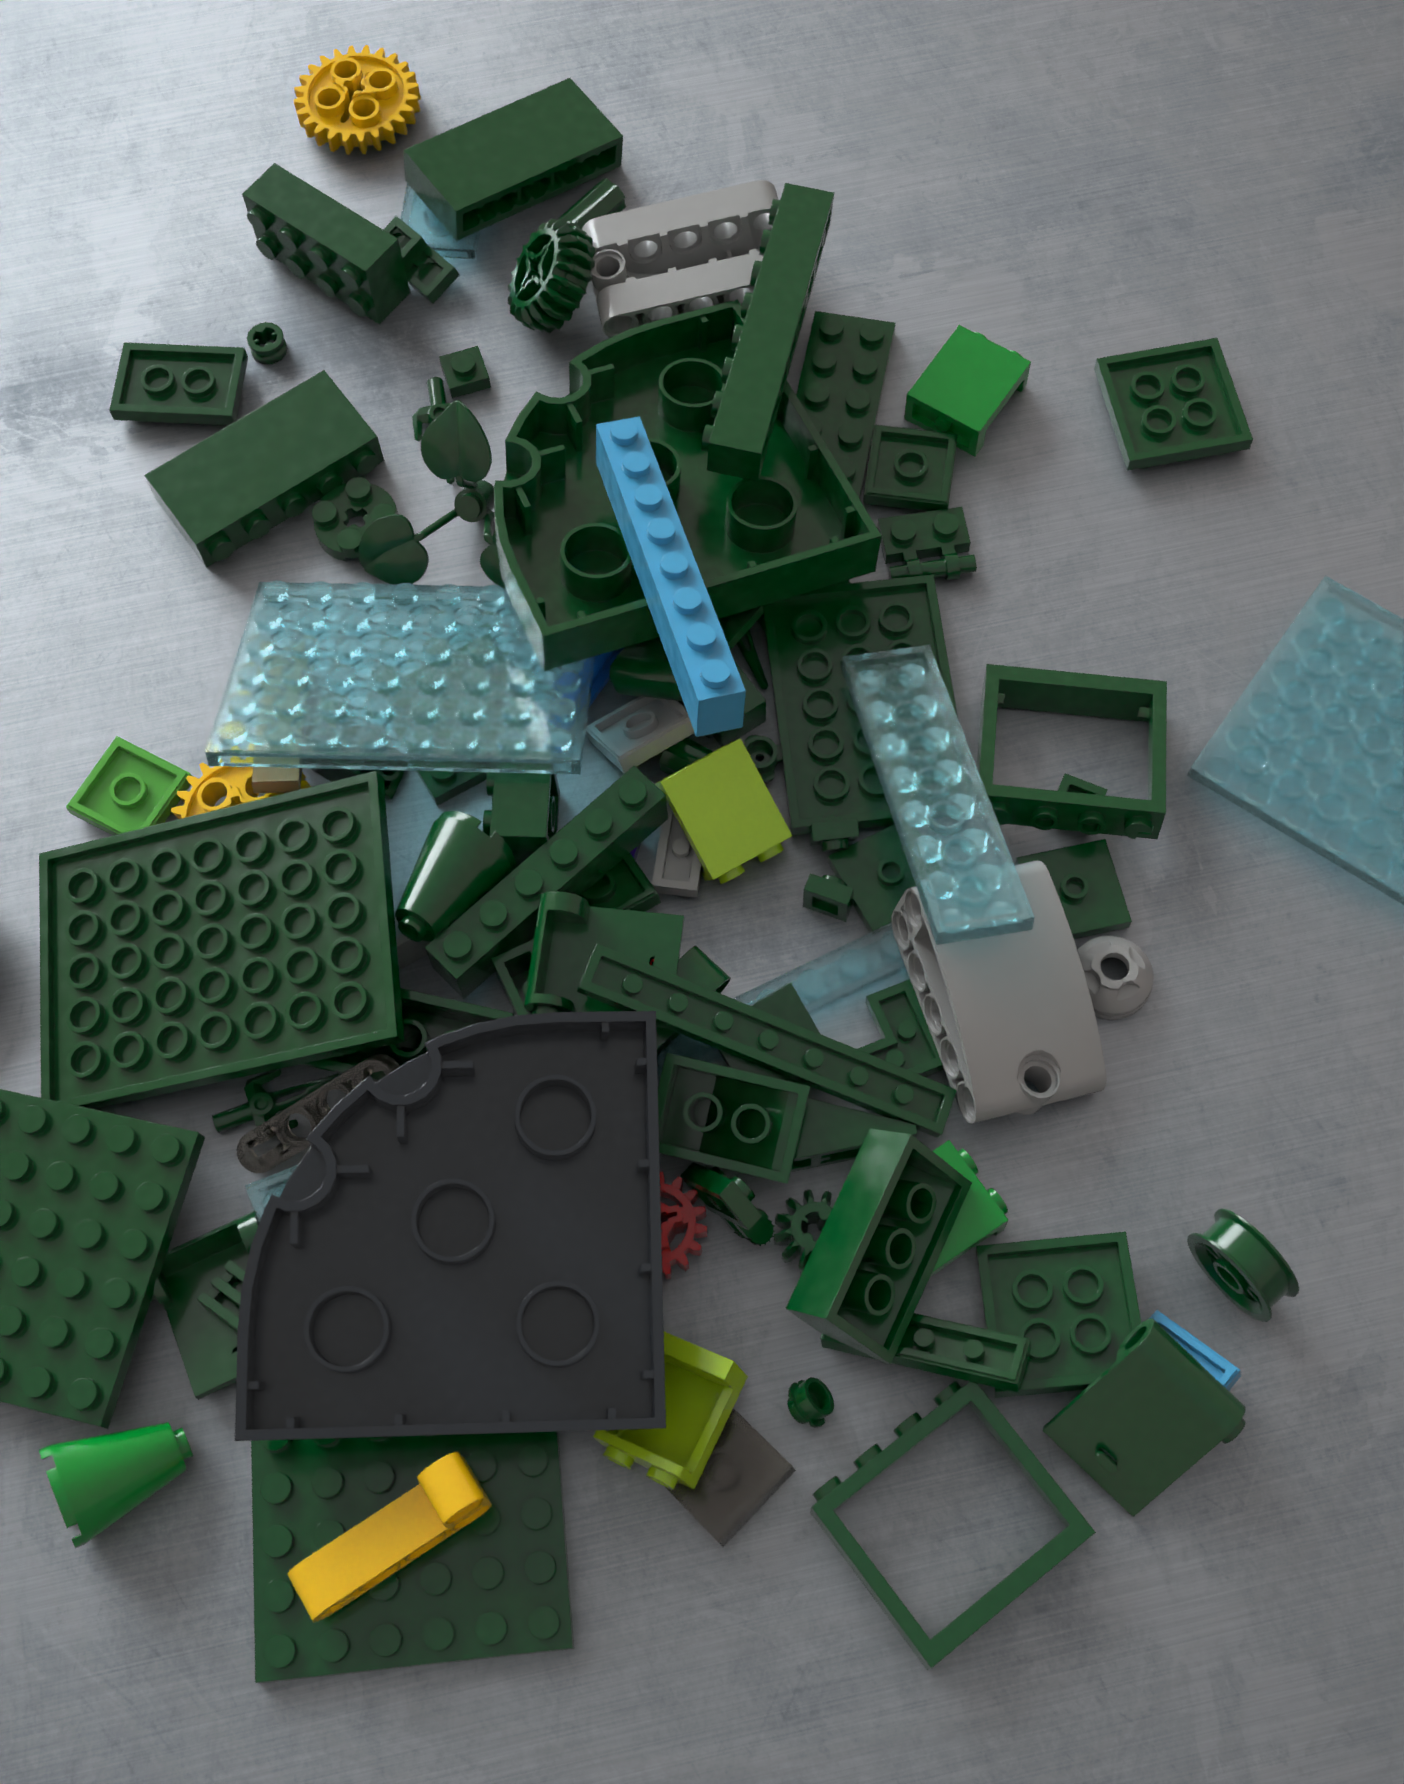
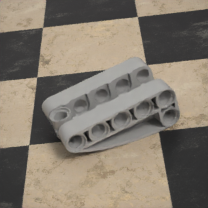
[582,180,778,338]
[891,860,1107,1124]

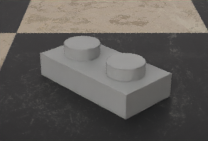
[652,803,702,898]

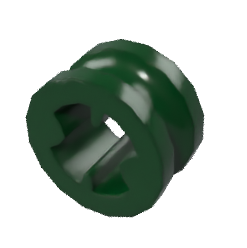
[247,322,287,365]

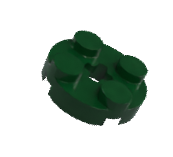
[312,477,398,562]

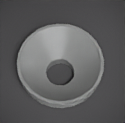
[1077,936,1153,1020]

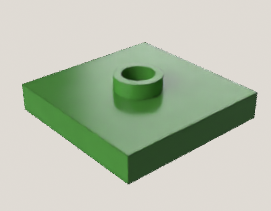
[66,736,192,835]

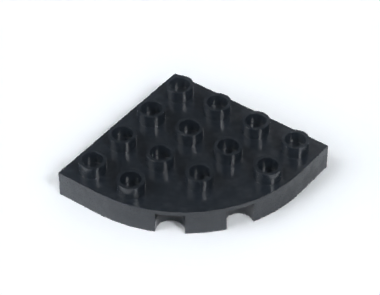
[235,1011,666,1441]

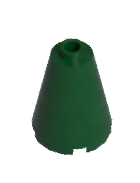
[395,811,516,942]

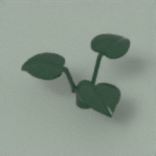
[359,400,506,589]

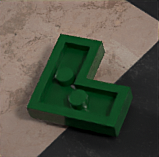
[858,979,944,1077]

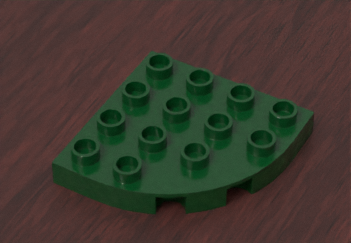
[494,299,882,671]

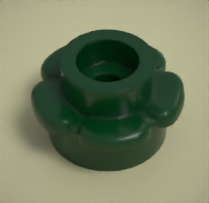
[787,1377,834,1428]

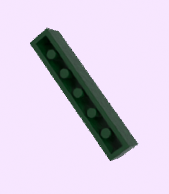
[425,766,668,999]

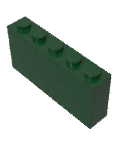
[403,78,623,241]
[144,370,384,568]

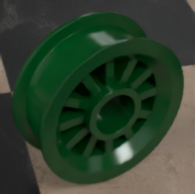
[1187,1208,1299,1322]

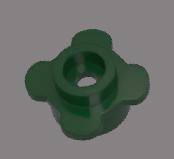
[744,735,782,783]

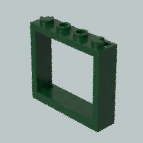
[973,664,1167,839]
[810,1381,1096,1670]

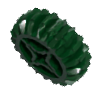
[508,218,595,333]

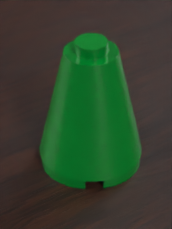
[39,1422,193,1548]

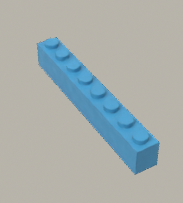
[596,416,746,737]

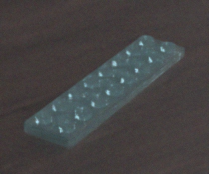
[842,645,1035,945]

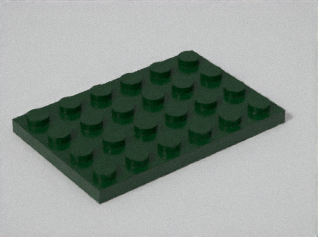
[763,575,973,836]

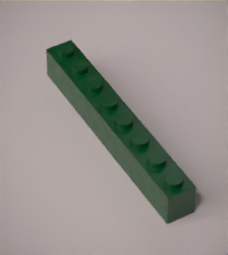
[701,183,834,481]

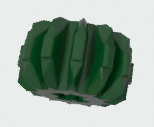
[774,1190,832,1273]

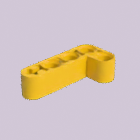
[287,1452,492,1622]

